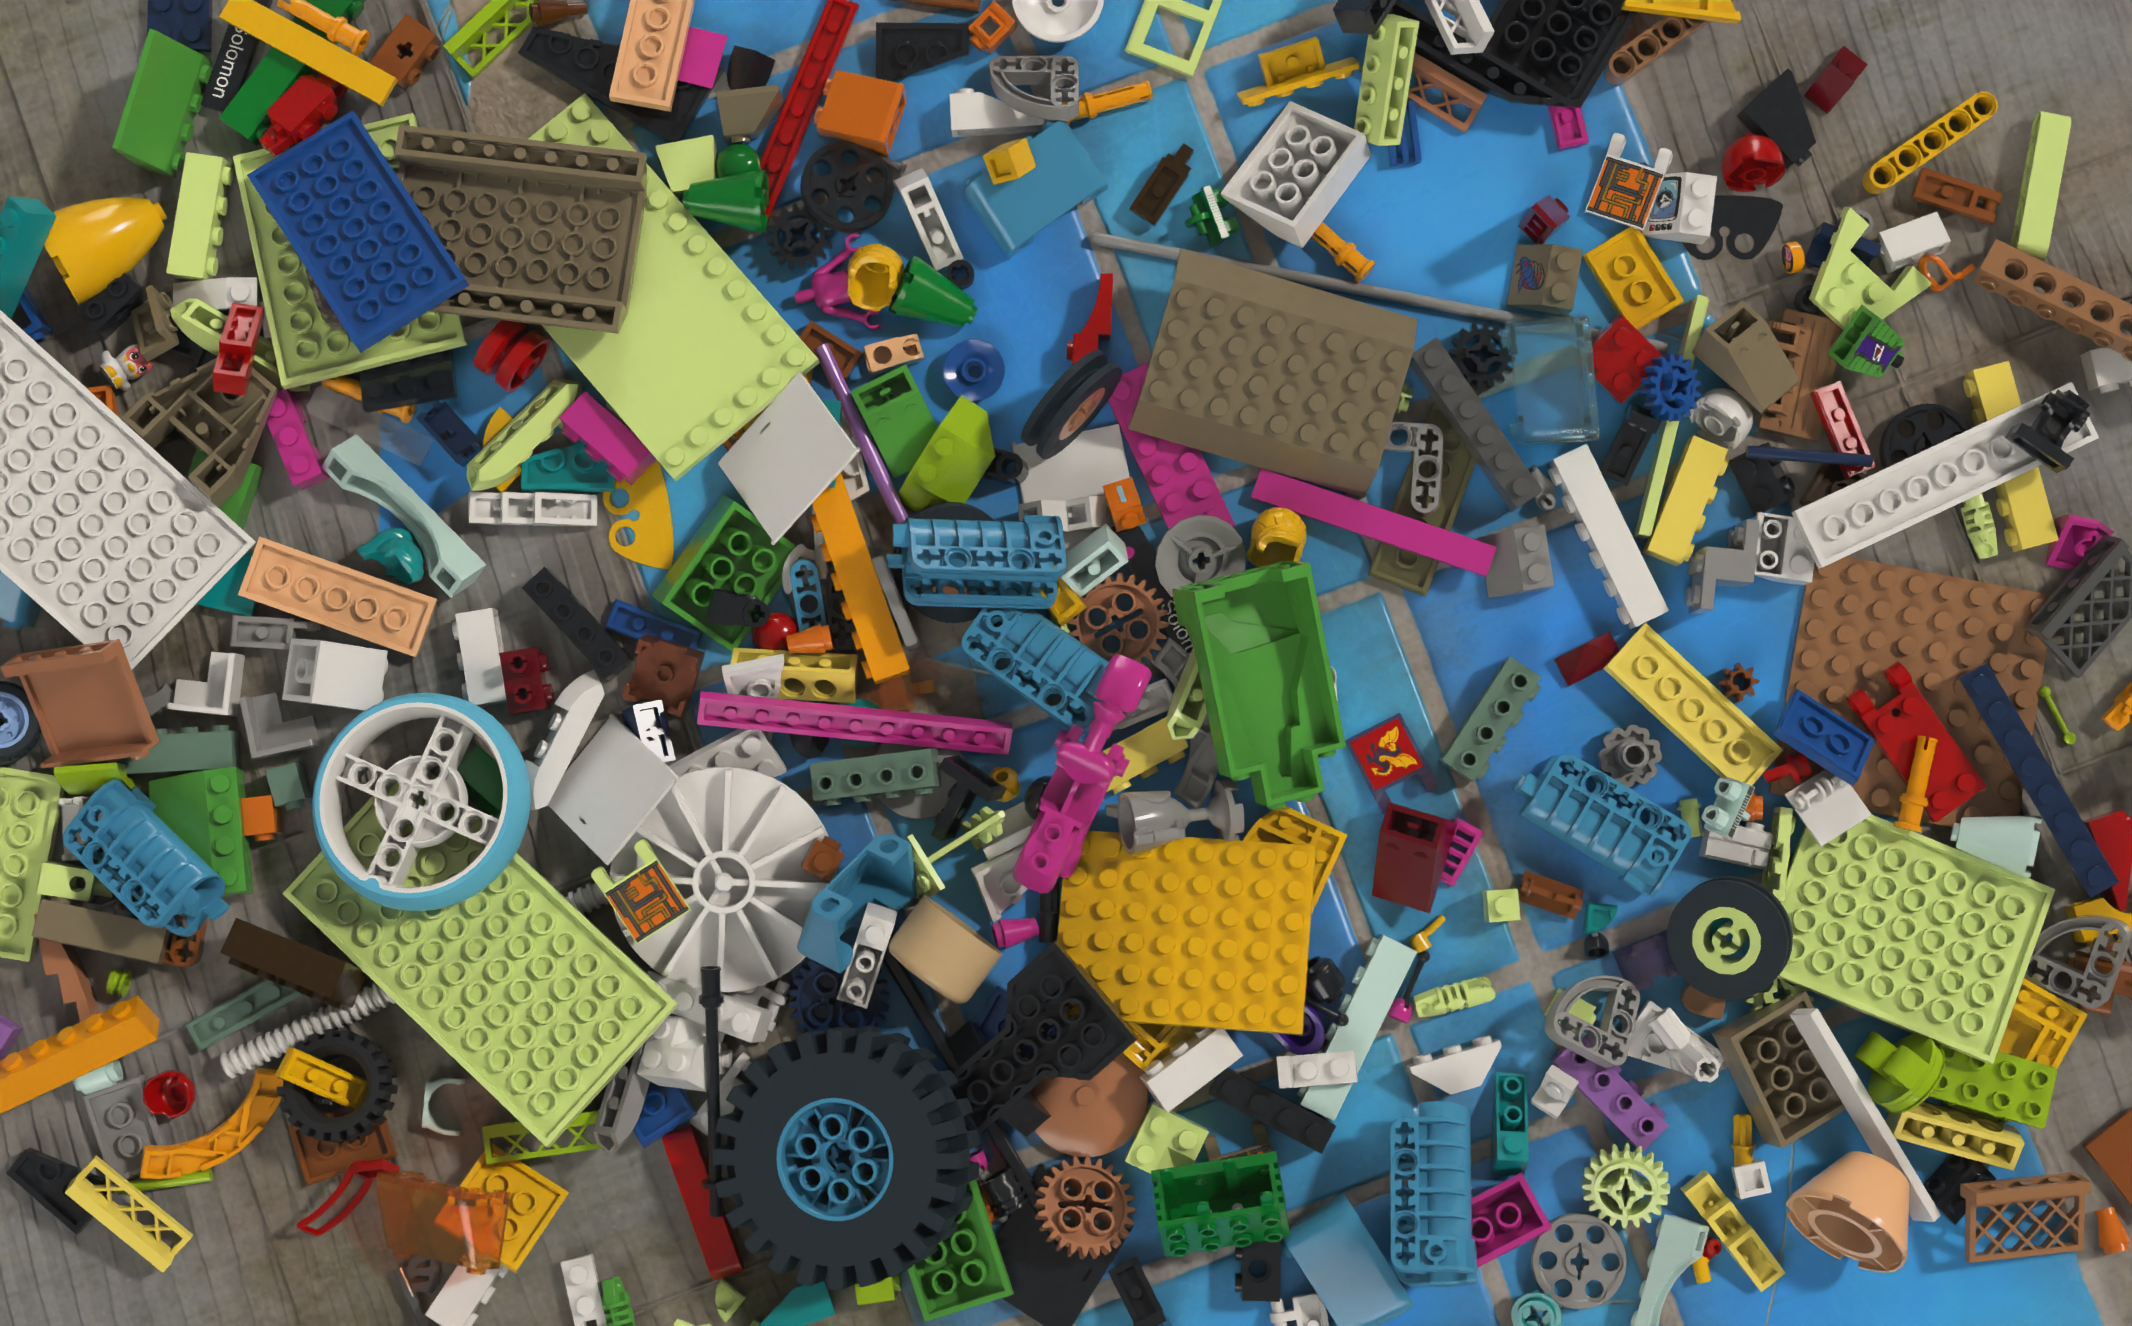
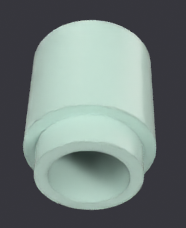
[72,1059,123,1095]

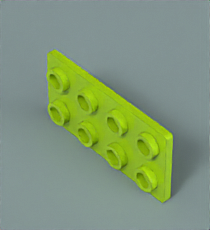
[1929,1042,2057,1129]

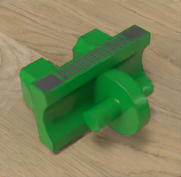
[1185,185,1240,248]

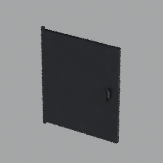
[995,1163,1134,1326]

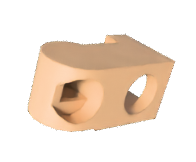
[862,334,925,378]

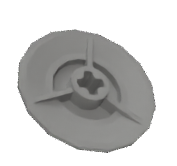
[1155,515,1246,597]

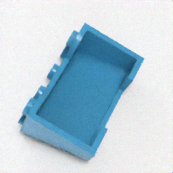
[964,120,1108,260]
[797,834,917,974]

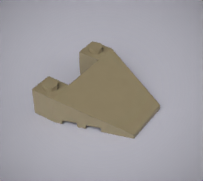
[121,357,278,508]

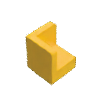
[983,138,1036,185]

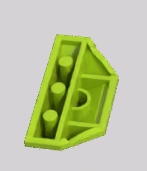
[898,395,995,513]

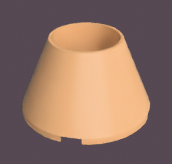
[1786,1151,1910,1273]

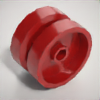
[473,320,551,393]

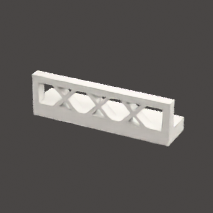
[1424,0,1495,55]

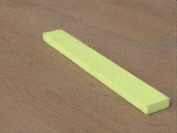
[1633,295,1709,539]

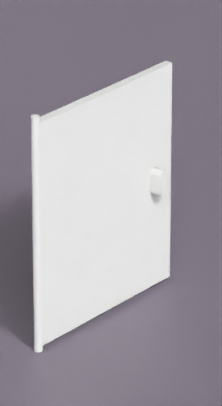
[718,372,861,545]
[1011,424,1140,553]
[548,713,681,865]

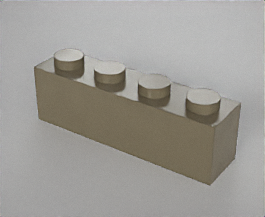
[31,896,171,965]

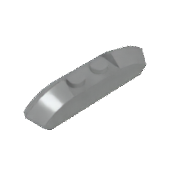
[593,1042,650,1155]

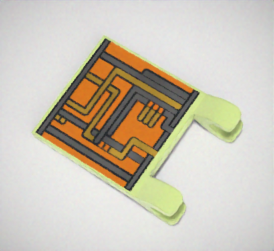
[591,839,691,944]

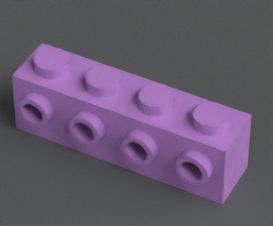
[1549,1034,1669,1152]

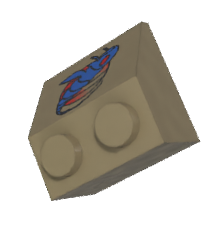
[1506,244,1583,316]

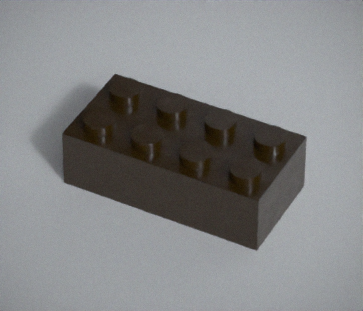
[220,918,367,1009]

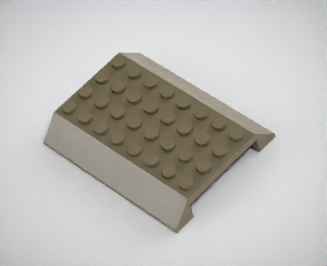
[394,125,647,334]
[1128,249,1418,498]

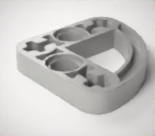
[989,56,1079,121]
[2024,915,2132,1008]
[1544,975,1640,1068]

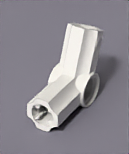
[1647,1007,1721,1083]

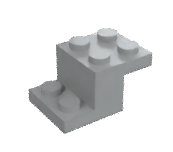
[1685,519,1760,615]

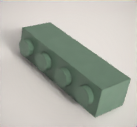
[117,725,241,775]

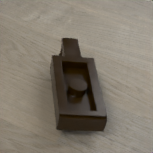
[1129,143,1194,227]

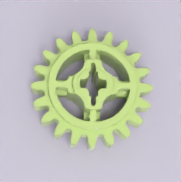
[1582,1143,1670,1229]

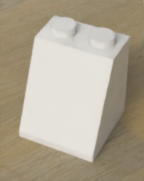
[282,638,388,711]

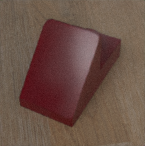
[1803,46,1868,114]

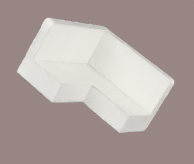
[166,652,245,717]

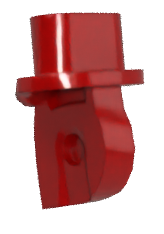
[1763,753,1812,785]

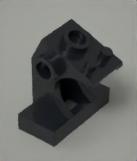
[2005,389,2090,473]

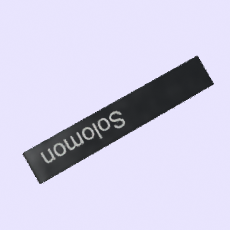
[201,0,273,113]
[1111,526,1194,655]

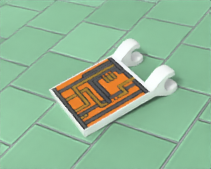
[1585,133,1673,231]

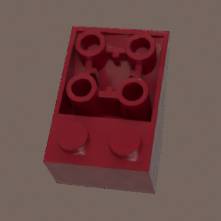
[1372,802,1457,914]

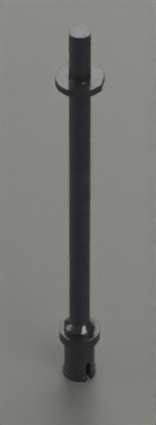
[699,966,727,1217]

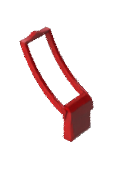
[296,1159,400,1237]

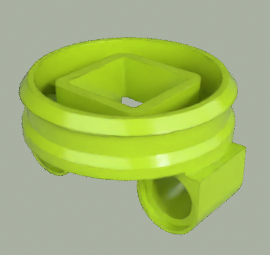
[1854,1031,1945,1114]

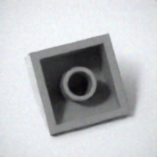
[1478,525,1555,598]

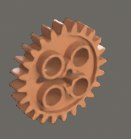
[1068,573,1170,665]
[1033,1156,1136,1260]

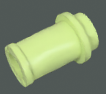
[1677,798,1704,838]

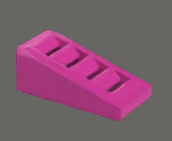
[1440,817,1484,887]

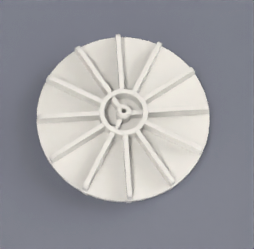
[610,767,837,993]

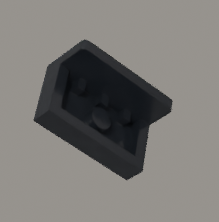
[1729,442,1795,516]
[1923,1154,1997,1225]

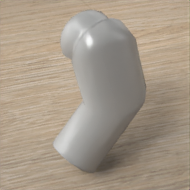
[1528,465,1556,511]

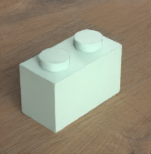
[1060,523,1128,598]

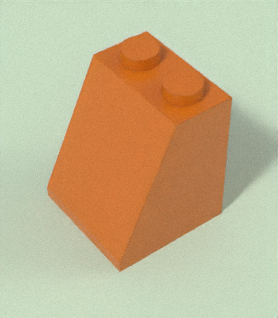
[814,70,908,157]

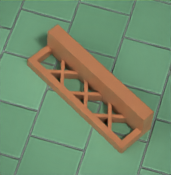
[1360,53,1487,133]

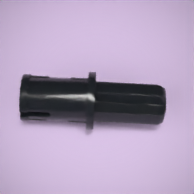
[1037,881,1060,943]

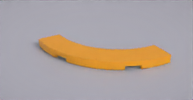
[140,1067,284,1179]

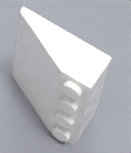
[1220,101,1372,248]

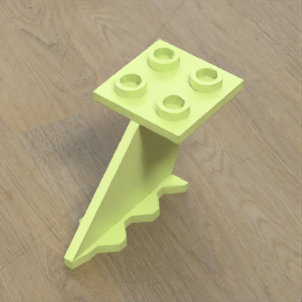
[905,806,1006,901]

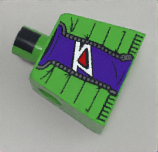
[1827,305,1904,378]

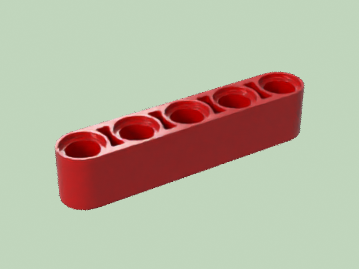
[662,1125,745,1281]

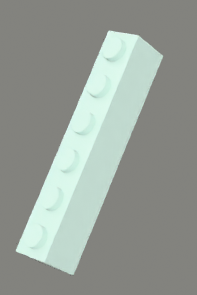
[1296,934,1417,1121]

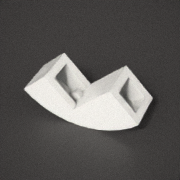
[1018,496,1108,533]

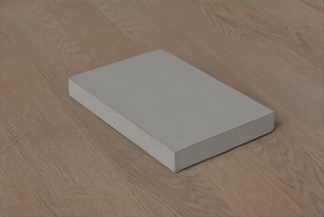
[871,556,920,651]
[82,1074,167,1182]

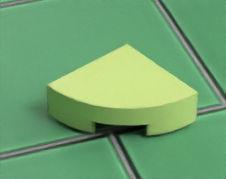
[715,1278,747,1322]

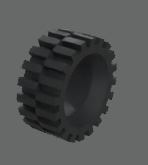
[277,1029,398,1143]

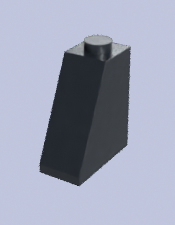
[1737,68,1816,170]

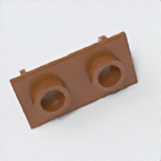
[1518,870,1584,920]

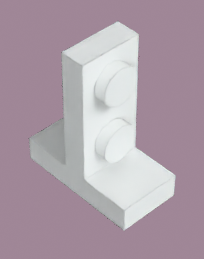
[1276,1050,1358,1089]

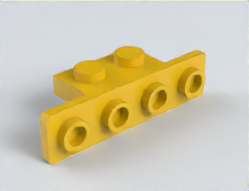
[1237,37,1360,107]

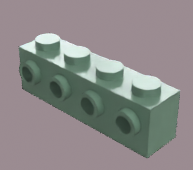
[1438,657,1541,782]
[809,748,942,807]

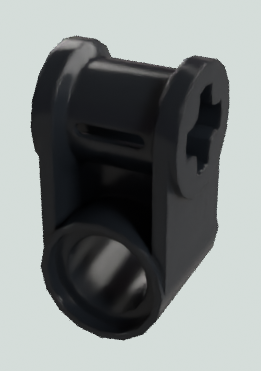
[982,447,1029,485]
[706,589,770,628]

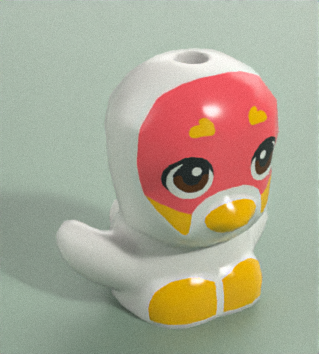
[99,344,154,391]

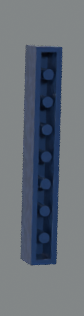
[1958,662,2119,897]

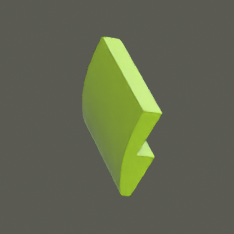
[54,762,137,796]

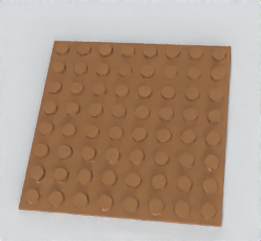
[1768,556,2051,828]

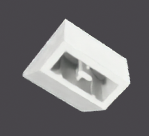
[1754,512,1815,585]

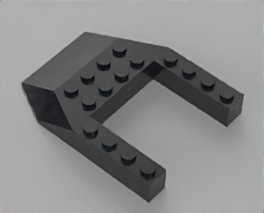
[1388,0,1638,108]

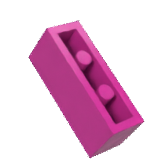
[559,391,656,486]

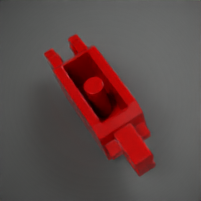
[259,74,348,156]

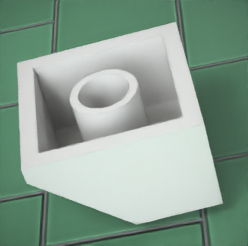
[637,1016,725,1092]

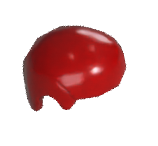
[751,612,799,651]
[143,1070,195,1118]

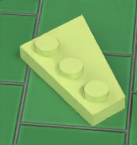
[1761,807,1796,902]

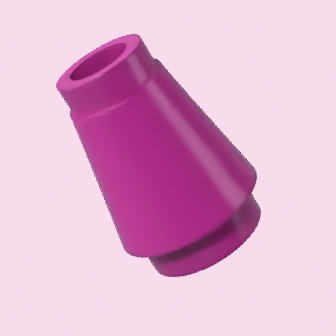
[991,917,1039,950]

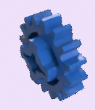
[1641,353,1701,422]

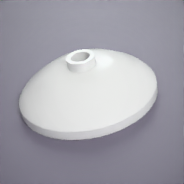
[1012,0,1104,43]

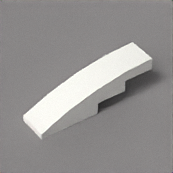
[468,492,598,526]

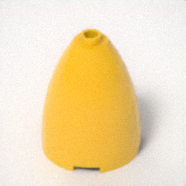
[44,197,167,305]

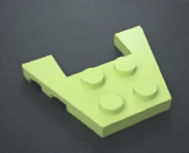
[1809,207,1932,330]

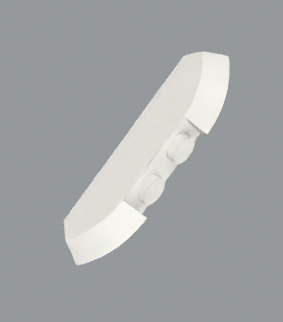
[525,670,605,810]

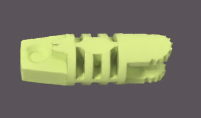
[1960,493,1998,560]
[1413,976,1496,1017]

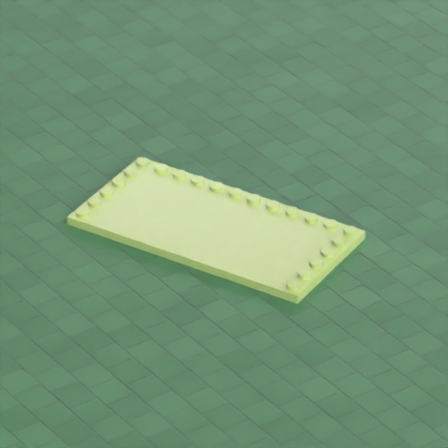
[528,93,820,482]
[282,755,679,1148]

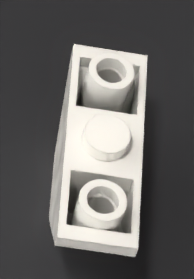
[1406,1035,1502,1095]

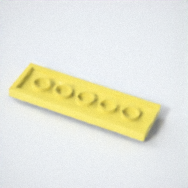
[1603,622,1783,785]

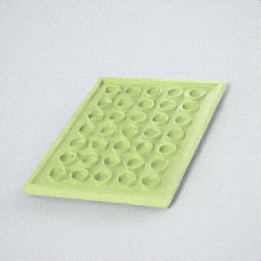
[233,113,467,389]
[1778,815,2056,1064]

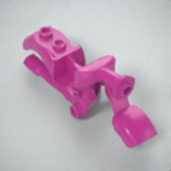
[1013,654,1152,894]

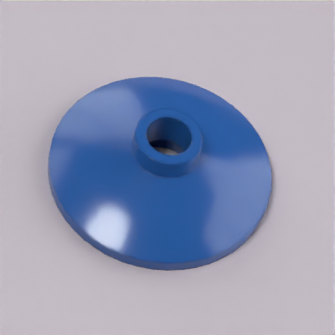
[943,339,1005,401]

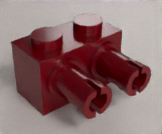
[499,647,554,716]

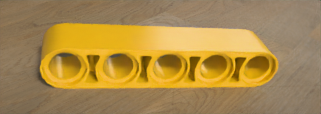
[1862,92,1998,195]

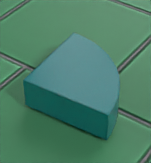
[1583,902,1618,933]

